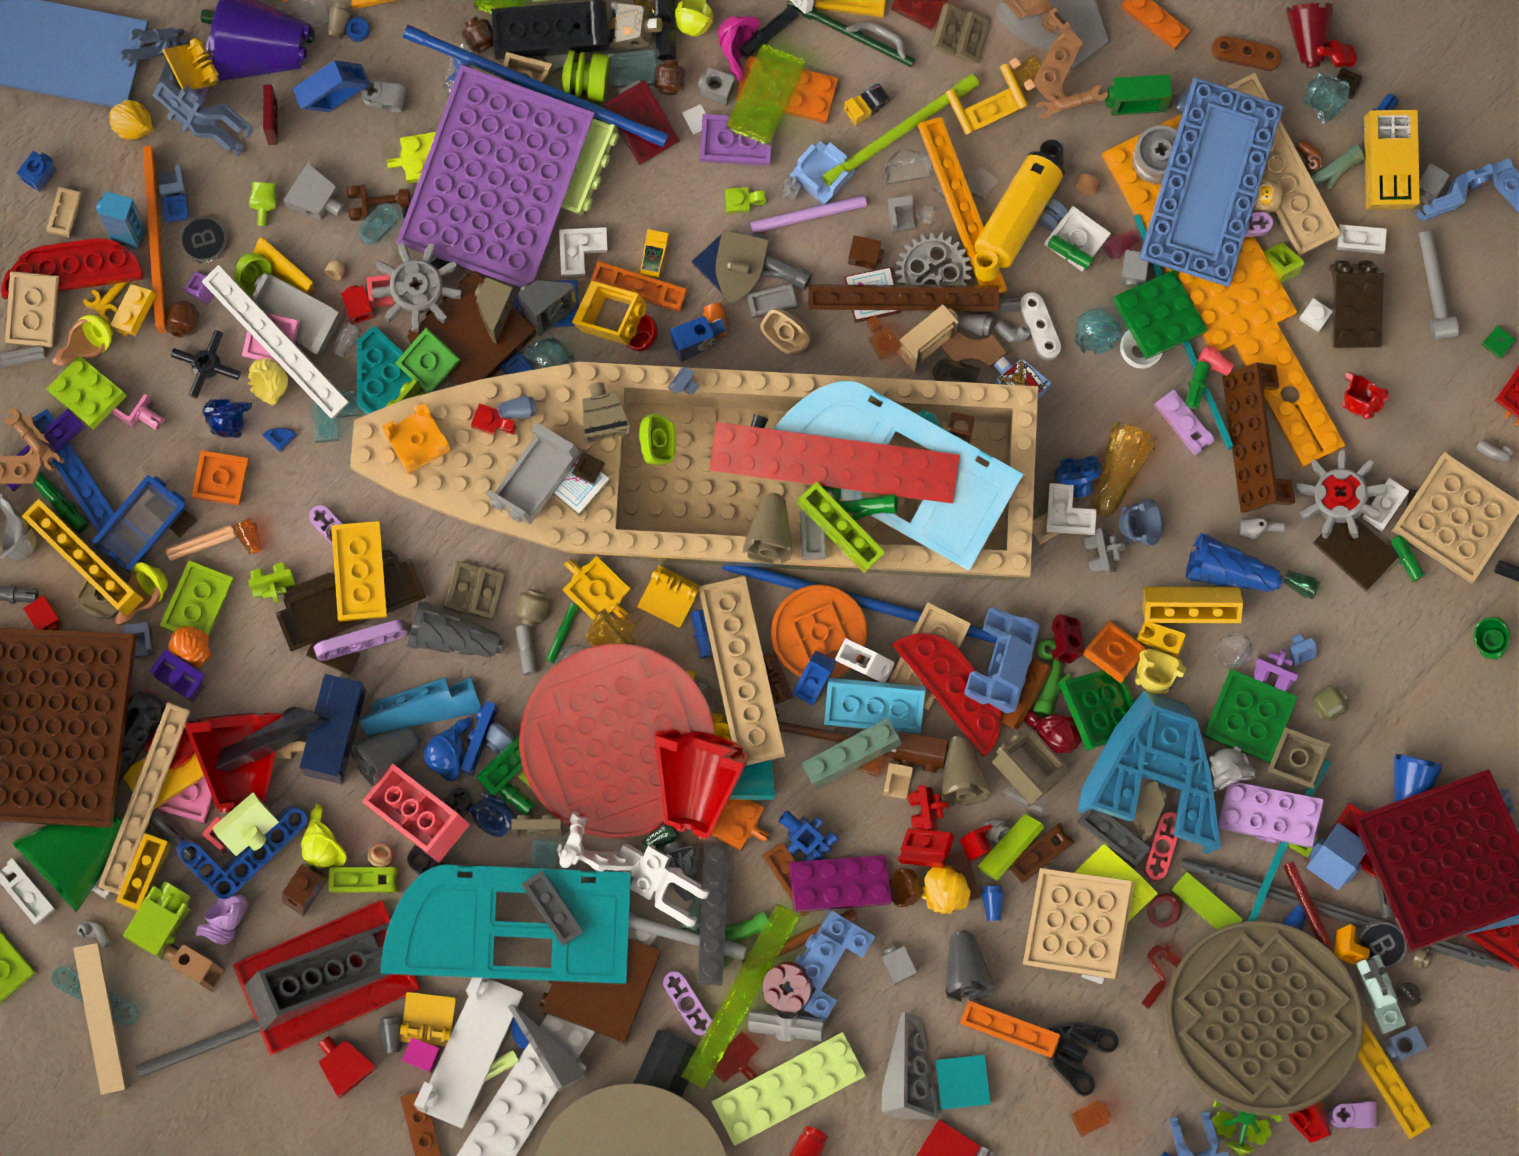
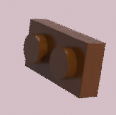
[944,851,980,901]

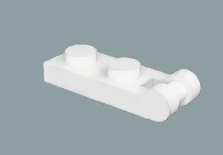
[0,858,55,925]

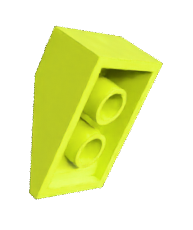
[1074,844,1158,922]

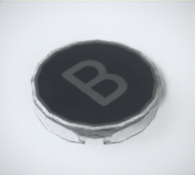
[180,216,228,264]
[1358,920,1407,969]

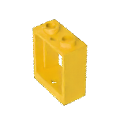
[572,281,648,346]

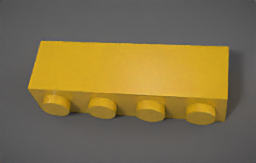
[1142,587,1243,623]

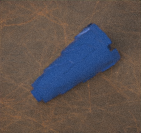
[1186,533,1283,592]

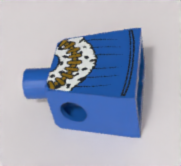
[670,316,726,362]

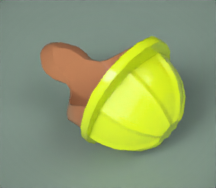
[52,315,113,366]
[115,562,168,625]

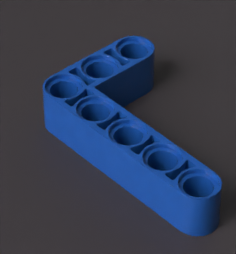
[176,805,307,899]

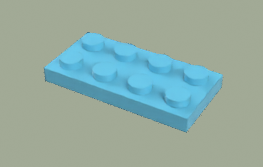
[824,678,925,734]

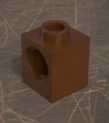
[848,235,885,270]

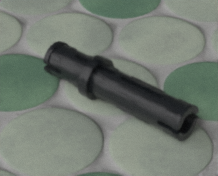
[738,5,799,59]

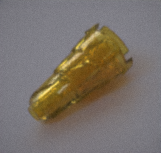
[1092,421,1158,517]

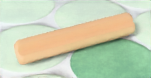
[165,525,236,561]

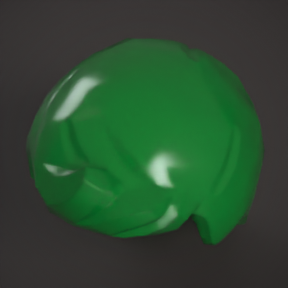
[1473,617,1511,660]

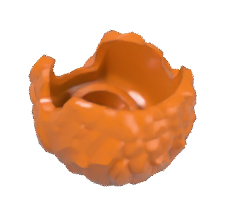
[168,626,211,668]

